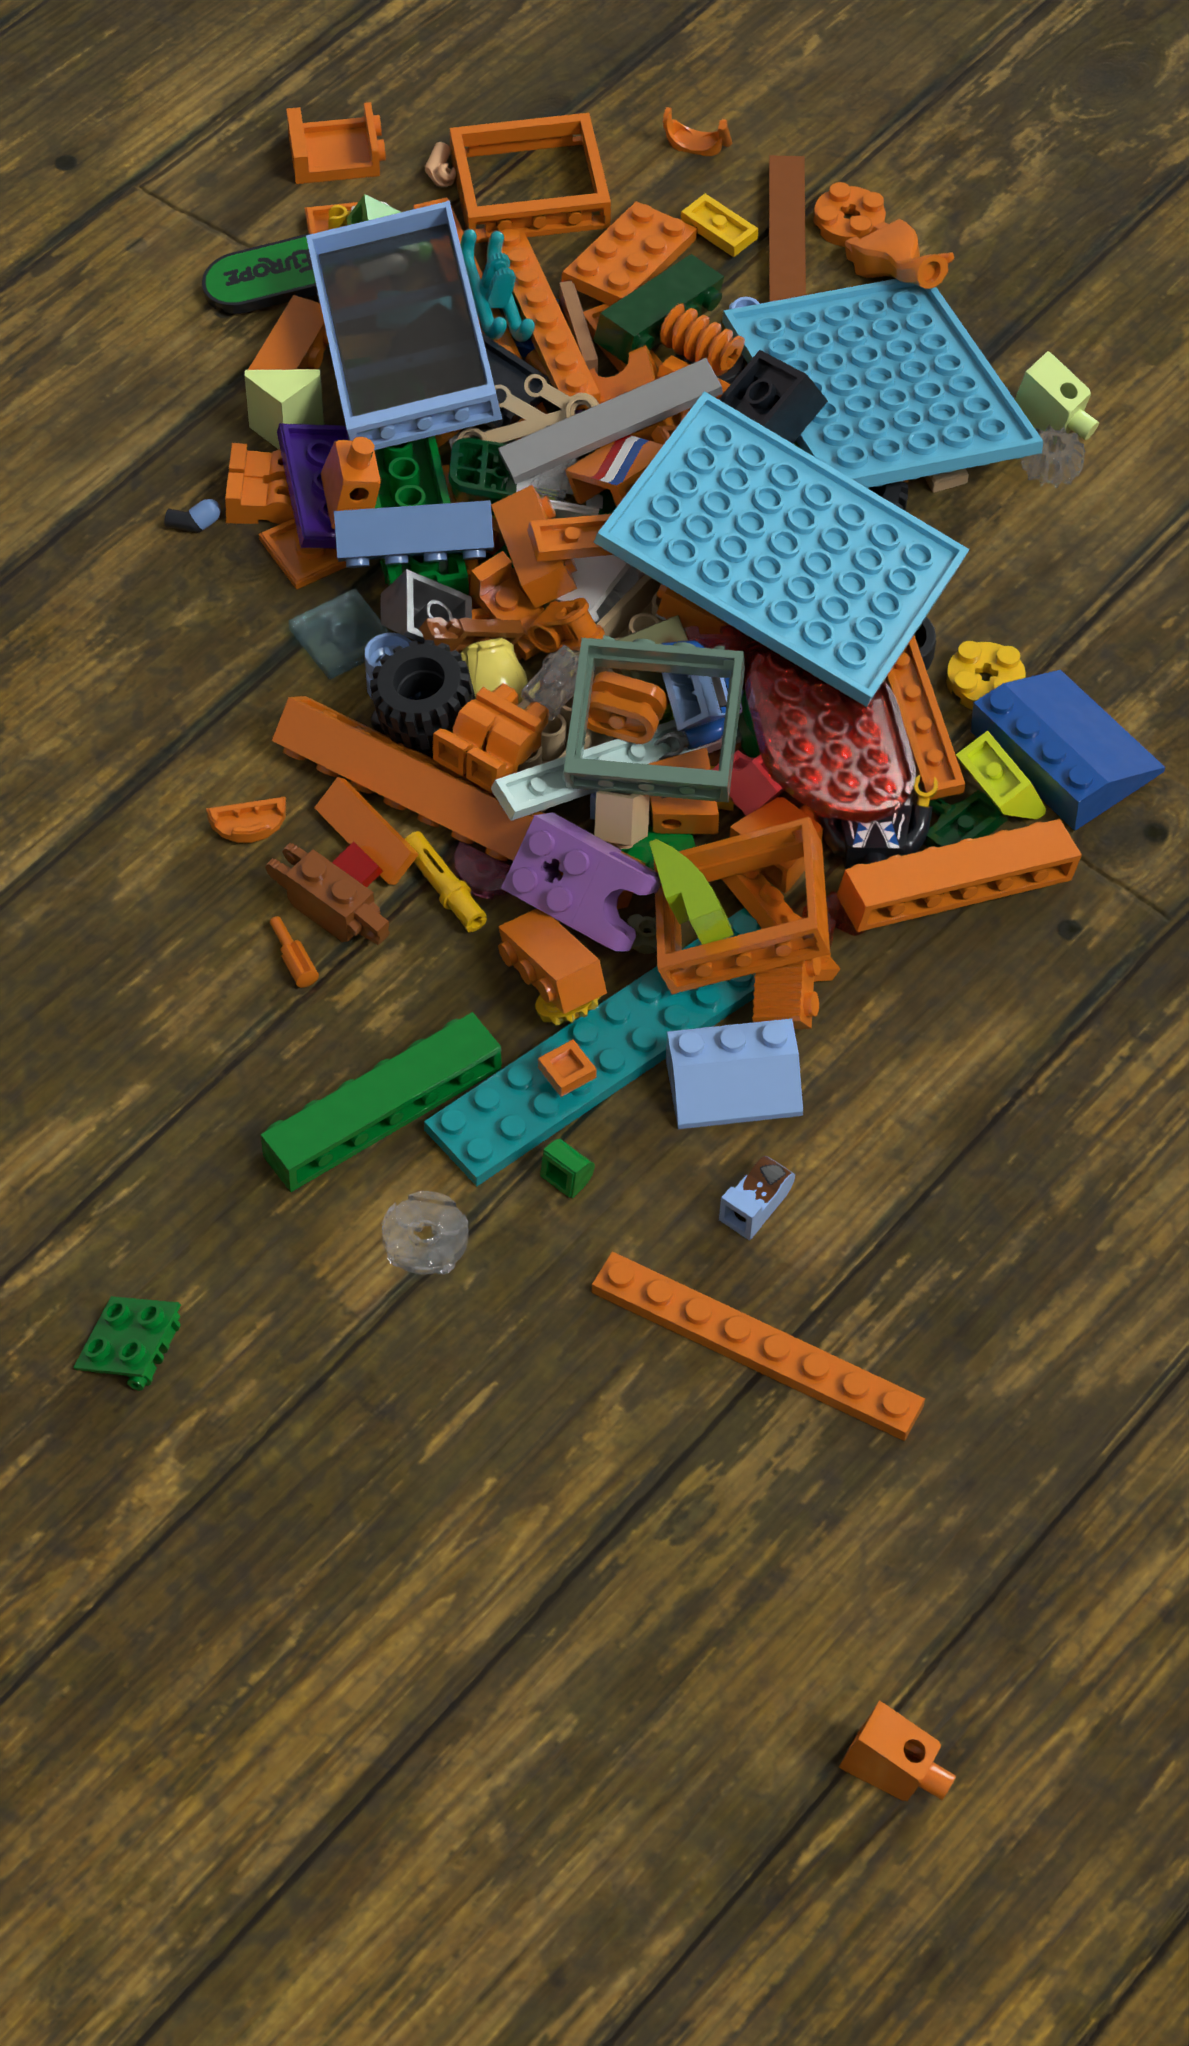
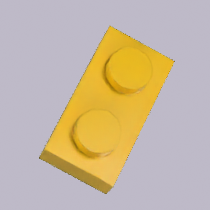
[681,193,758,257]

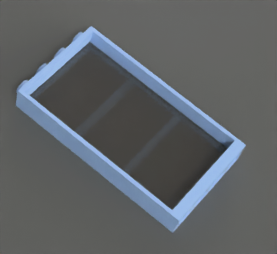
[306,201,502,450]

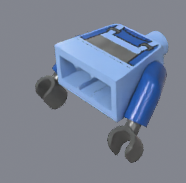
[637,640,743,760]

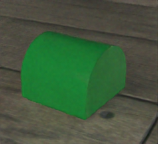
[540,1139,595,1199]

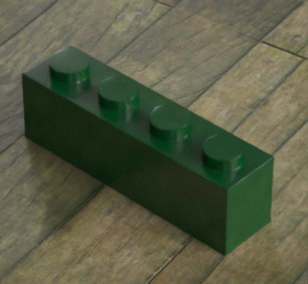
[593,254,724,364]

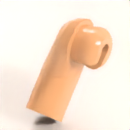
[425,142,456,187]

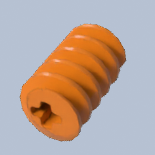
[660,303,745,376]

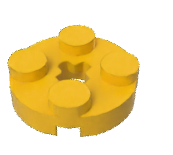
[946,641,1026,710]

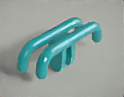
[460,229,535,342]

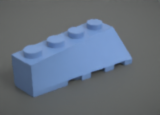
[334,500,494,568]

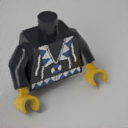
[812,773,938,869]

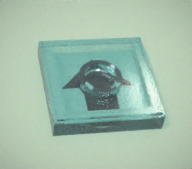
[289,589,390,680]

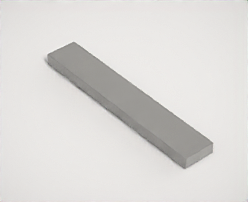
[498,358,723,484]

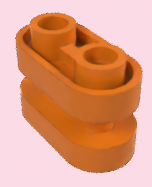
[587,671,669,744]

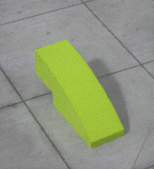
[649,839,734,945]

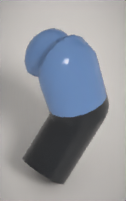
[164,499,221,533]

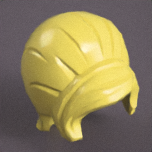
[460,638,528,706]

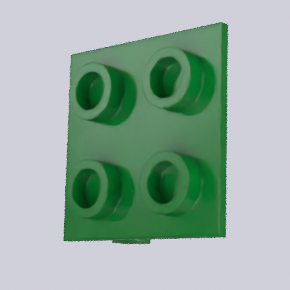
[73,1296,181,1391]

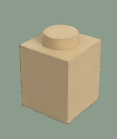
[594,791,650,849]

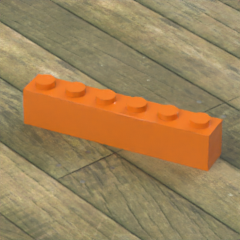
[837,819,1082,932]

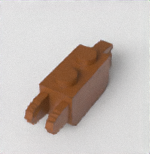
[265,843,390,945]

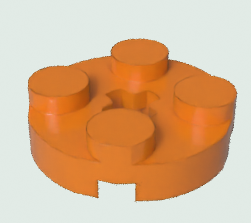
[814,182,886,247]

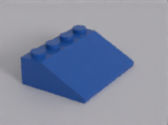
[971,670,1165,831]

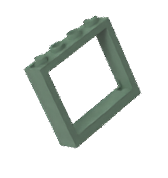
[563,635,745,803]

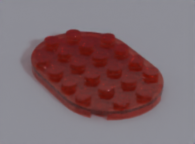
[745,648,916,823]

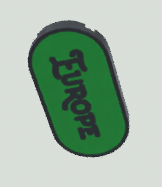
[202,234,346,314]

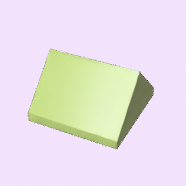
[245,369,324,449]

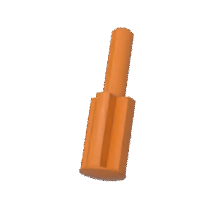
[270,916,319,988]

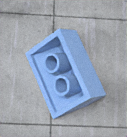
[666,1018,803,1129]

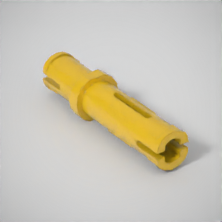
[405,831,487,932]

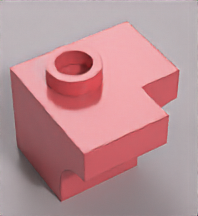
[712,747,796,816]

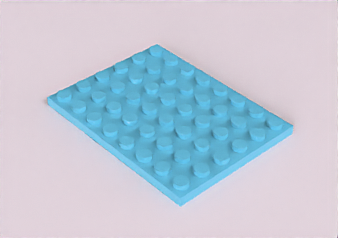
[722,279,1043,488]
[594,391,969,707]

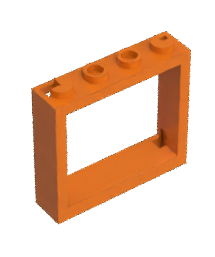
[450,113,611,243]
[654,817,830,994]

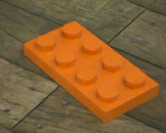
[561,201,698,306]

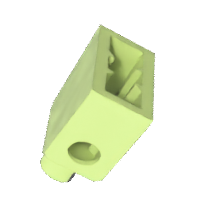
[1015,351,1099,442]

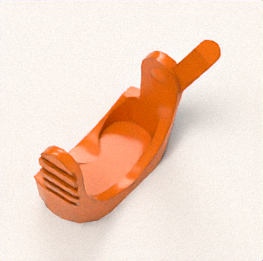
[663,107,732,156]

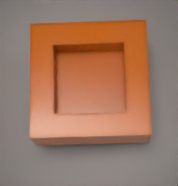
[538,1039,597,1097]

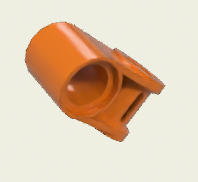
[527,598,605,653]

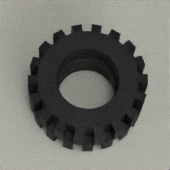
[370,640,476,750]

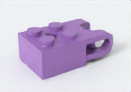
[501,812,661,951]

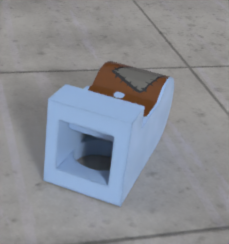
[719,1156,795,1240]

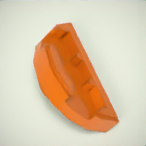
[206,797,286,843]

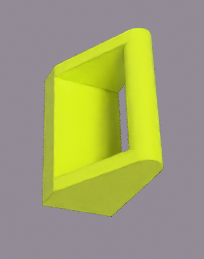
[956,731,1046,819]

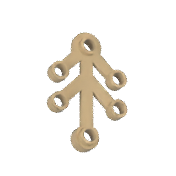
[457,374,599,443]

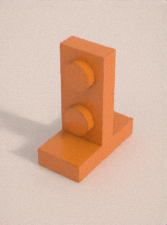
[470,551,541,661]

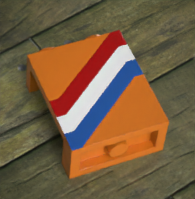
[565,435,663,507]

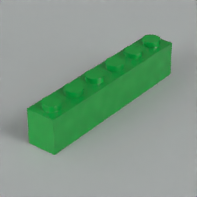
[261,1012,502,1192]

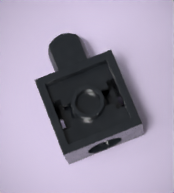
[719,350,828,444]

